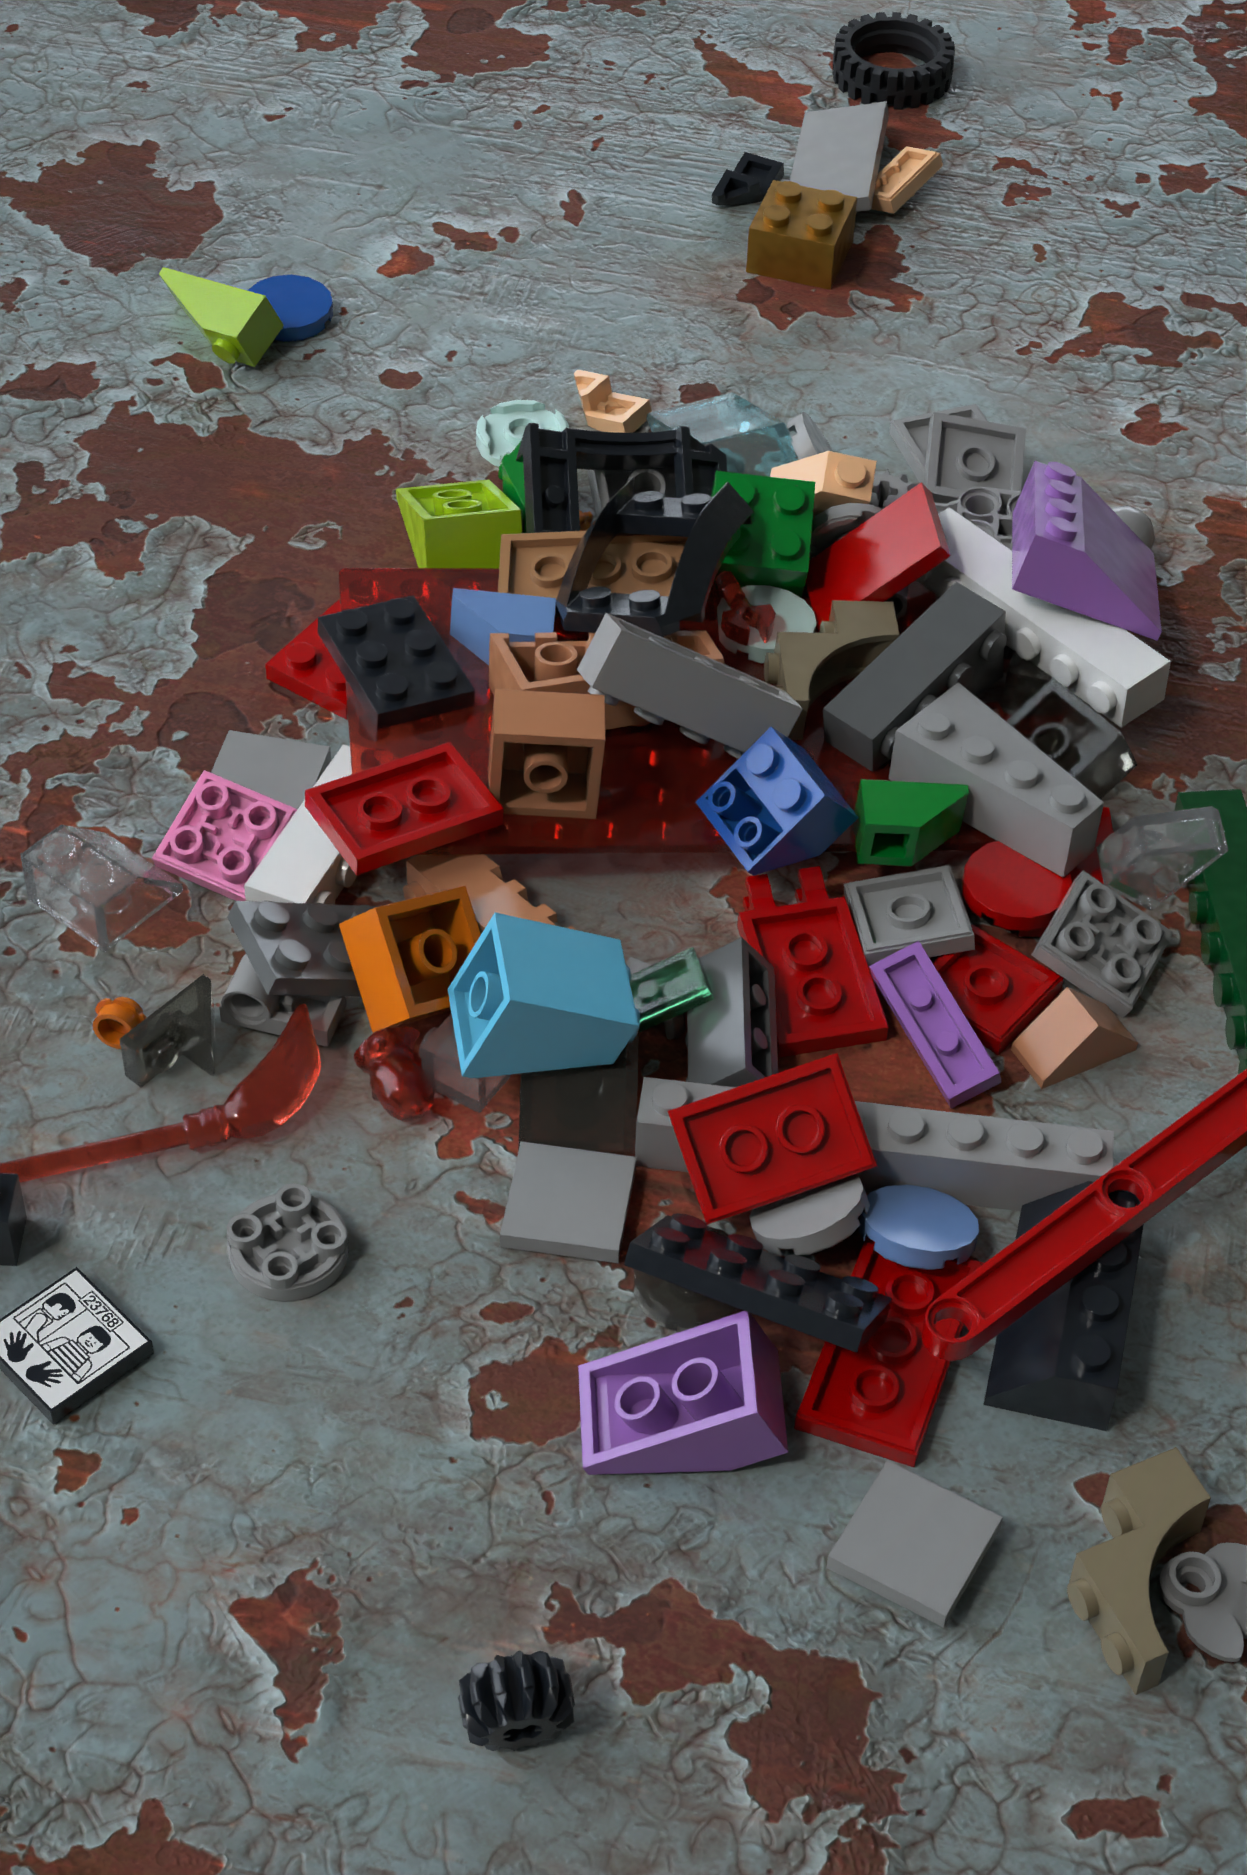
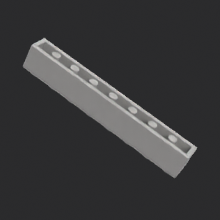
[635,1077,1114,1211]

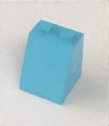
[447,912,640,1078]

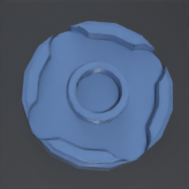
[858,1184,979,1270]

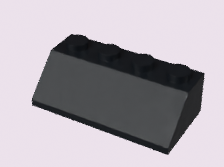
[983,1181,1144,1431]

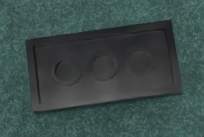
[624,1213,893,1353]

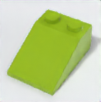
[396,479,522,583]

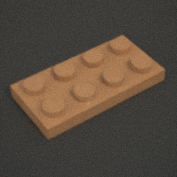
[498,531,688,617]

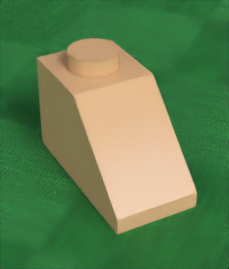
[770,451,877,519]

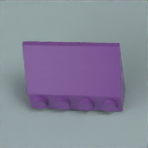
[1012,461,1162,641]

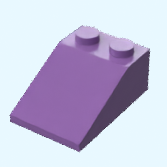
[578,1311,788,1475]

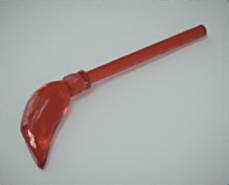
[0,1004,321,1183]

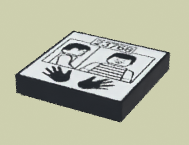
[0,1267,154,1425]

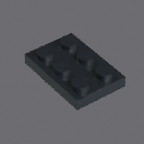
[318,595,475,730]

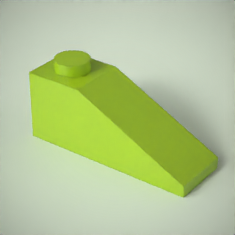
[159,267,284,367]

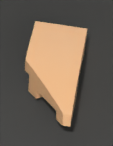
[574,370,652,433]

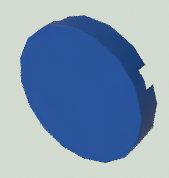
[247,274,333,342]

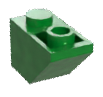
[853,779,969,866]

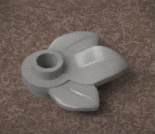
[1158,1542,1247,1662]

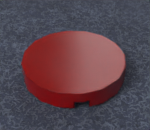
[962,841,1072,931]

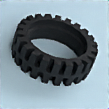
[832,12,955,110]

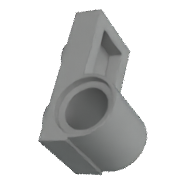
[219,954,347,1047]

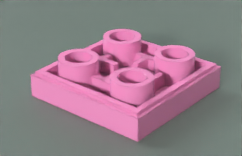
[152,770,297,901]

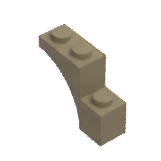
[764,600,900,740]
[1067,1447,1211,1695]

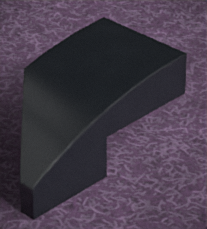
[712,152,784,205]

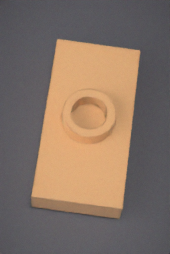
[871,146,943,214]

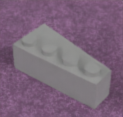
[889,682,1104,878]

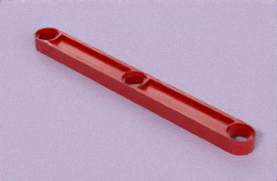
[922,1069,1247,1361]

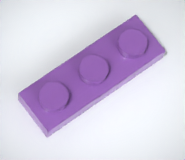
[869,941,1001,1108]

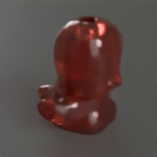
[353,1026,435,1122]

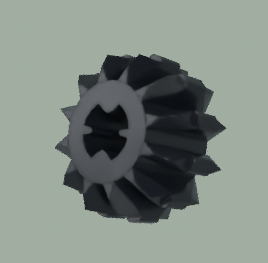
[458,1650,575,1751]

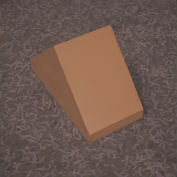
[1011,987,1138,1089]

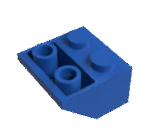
[696,727,859,876]

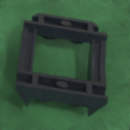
[516,423,727,533]
[555,477,755,637]

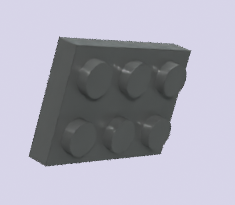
[227,901,379,997]

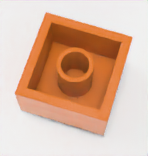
[339,885,481,1033]

